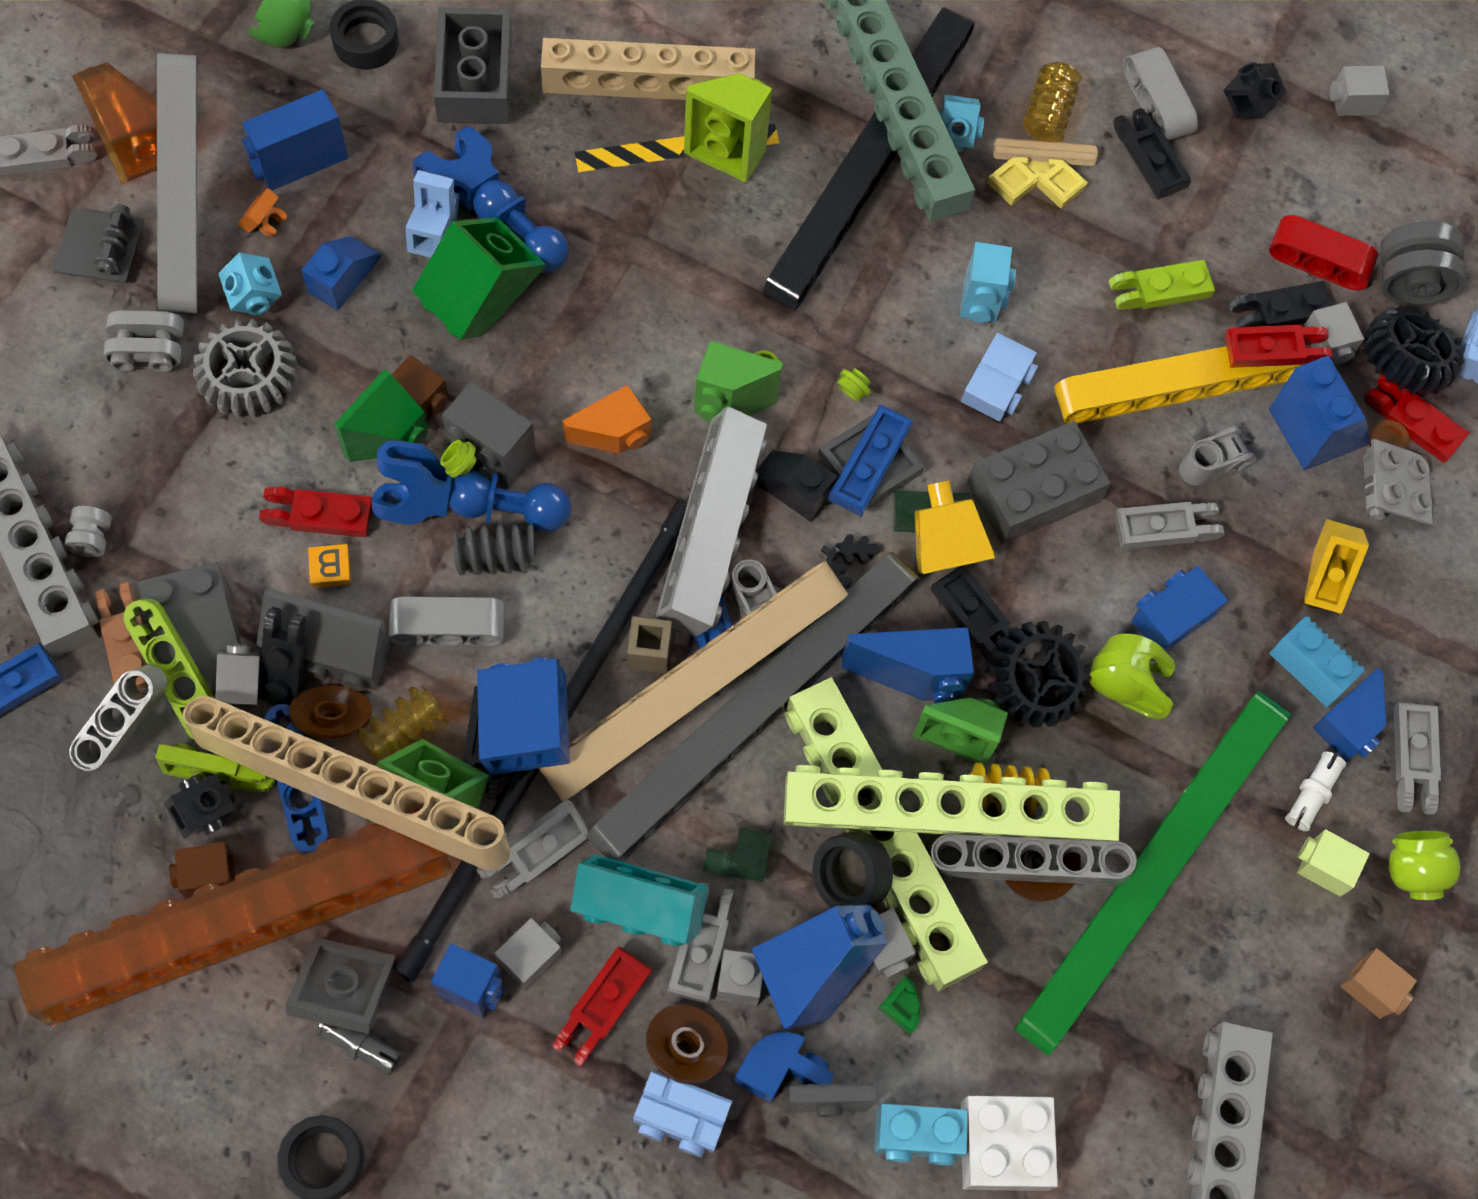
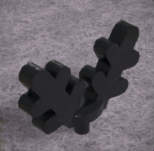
[820,534,880,591]

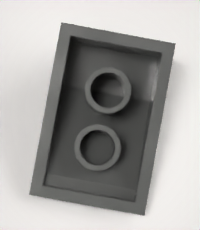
[138,562,241,705]

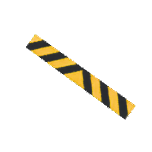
[574,123,780,172]

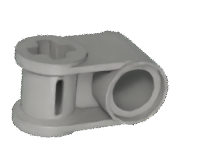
[1179,426,1257,486]
[730,559,777,619]

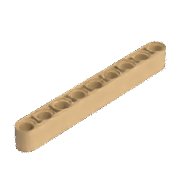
[538,561,848,801]
[183,696,511,870]

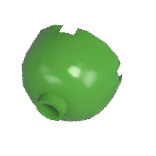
[248,0,315,48]

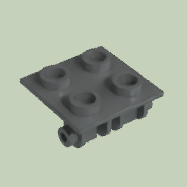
[53,204,145,284]

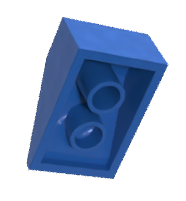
[841,628,974,704]

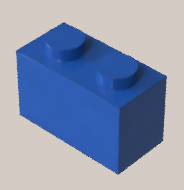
[1131,566,1228,652]
[431,943,505,1018]

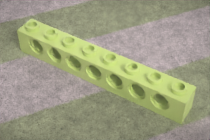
[785,677,988,992]
[784,765,1120,841]

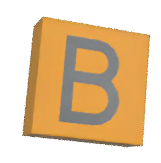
[308,544,351,588]

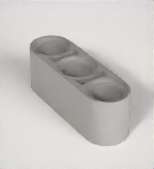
[1123,47,1198,141]
[388,597,505,647]
[69,665,167,771]

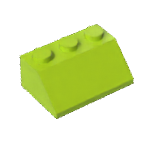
[684,73,772,183]

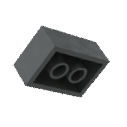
[434,7,512,124]
[967,421,1111,545]

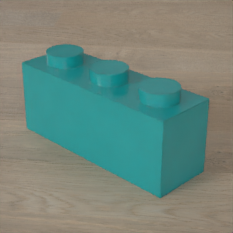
[570,854,709,946]

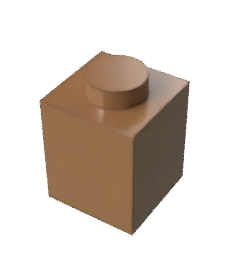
[1340,948,1417,1019]

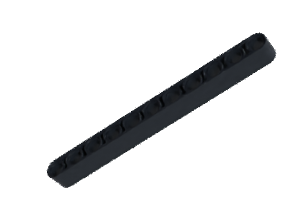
[763,7,975,311]

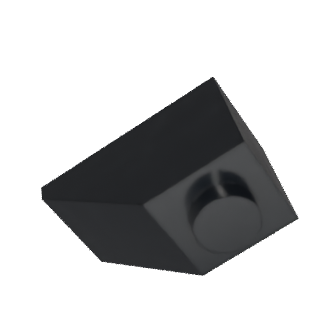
[756,450,837,522]

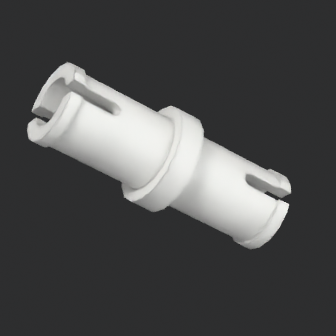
[1285,752,1346,831]

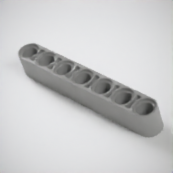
[157,53,198,314]

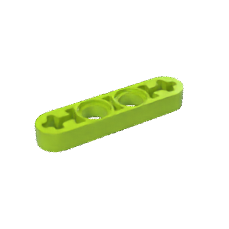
[123,598,215,739]

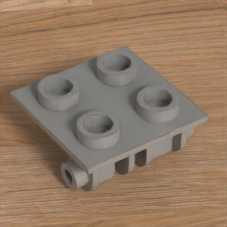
[1362,438,1433,526]

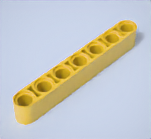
[1054,346,1304,424]

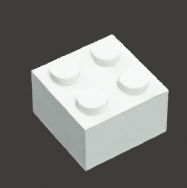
[960,1096,1058,1191]

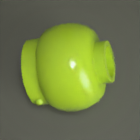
[1389,831,1460,900]

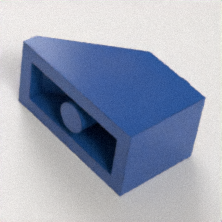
[301,236,381,310]
[1312,668,1386,762]

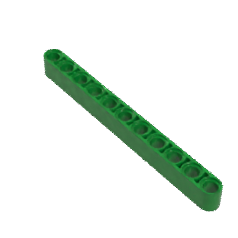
[1014,690,1291,1056]

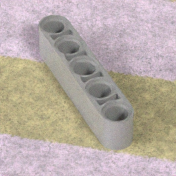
[931,834,1137,885]

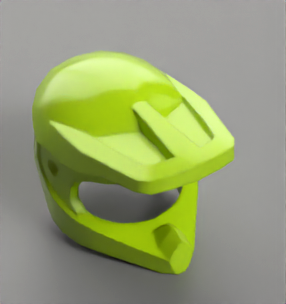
[1089,634,1175,720]

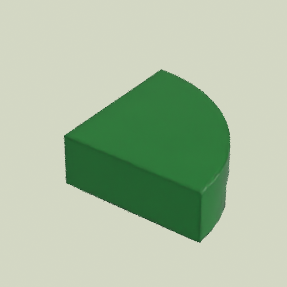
[878,975,920,1036]

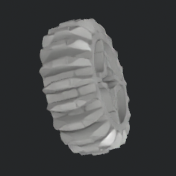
[193,318,297,419]

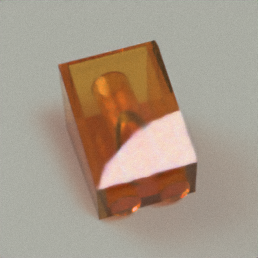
[72,62,157,184]

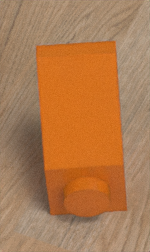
[562,385,651,454]

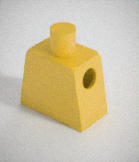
[915,480,995,574]

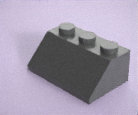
[257,588,392,691]

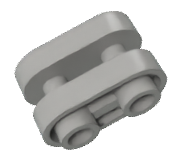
[103,310,184,372]

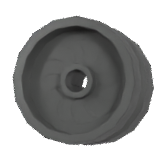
[1381,221,1465,307]

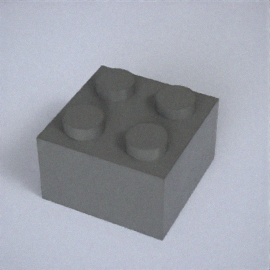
[442,382,536,489]

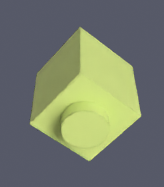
[1297,829,1370,897]

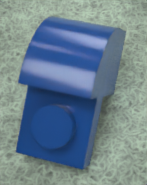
[733,1032,835,1103]

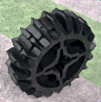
[1363,305,1464,397]
[986,621,1092,728]

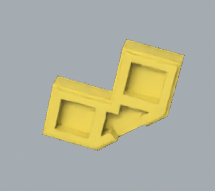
[987,157,1088,209]

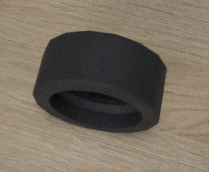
[329,0,399,70]
[812,831,893,908]
[277,1115,365,1199]

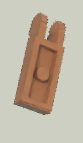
[95,582,148,690]

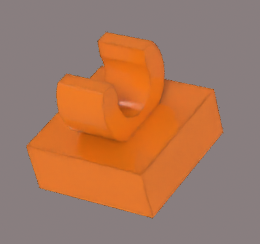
[237,188,287,237]

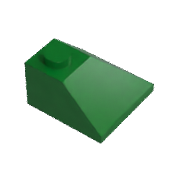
[334,369,428,462]

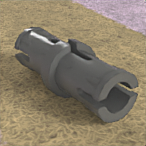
[316,1023,403,1076]

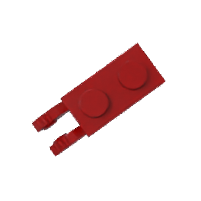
[1224,325,1333,368]
[1364,375,1470,463]
[259,487,372,538]
[552,946,653,1067]

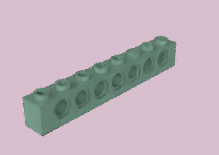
[824,0,975,221]

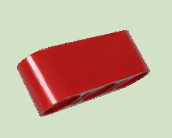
[1269,215,1379,291]

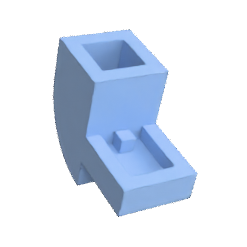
[405,170,459,258]

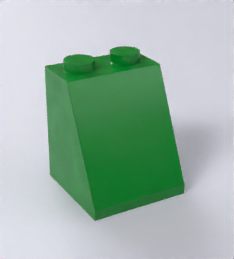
[412,217,546,340]

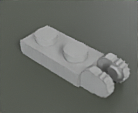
[0,124,98,176]
[1114,502,1225,549]
[1393,702,1441,815]
[476,800,590,899]
[668,882,734,1004]

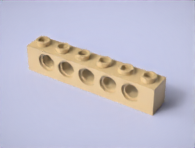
[541,38,755,100]

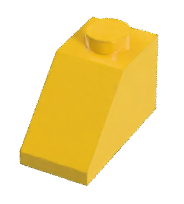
[1304,519,1369,614]

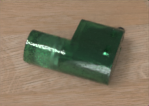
[703,827,772,882]

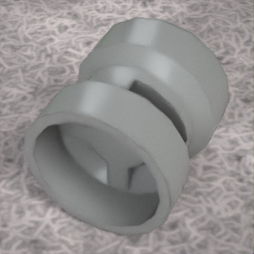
[64,506,112,557]

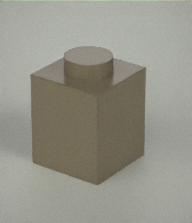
[627,616,672,674]

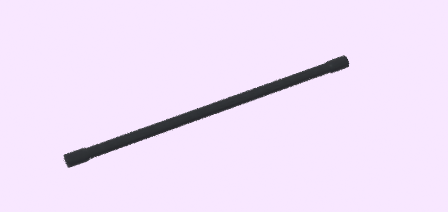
[393,500,687,982]

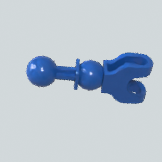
[412,126,569,273]
[372,441,572,532]

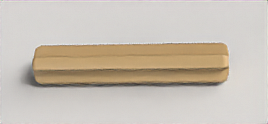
[993,138,1098,166]

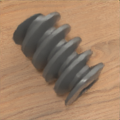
[454,524,535,575]

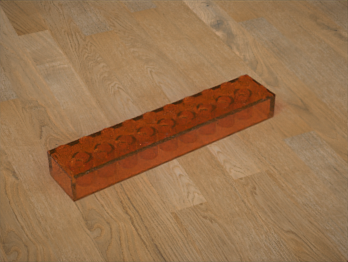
[13,809,454,1027]

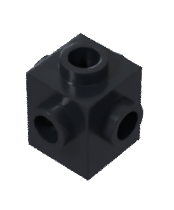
[1223,62,1287,119]
[164,773,236,839]

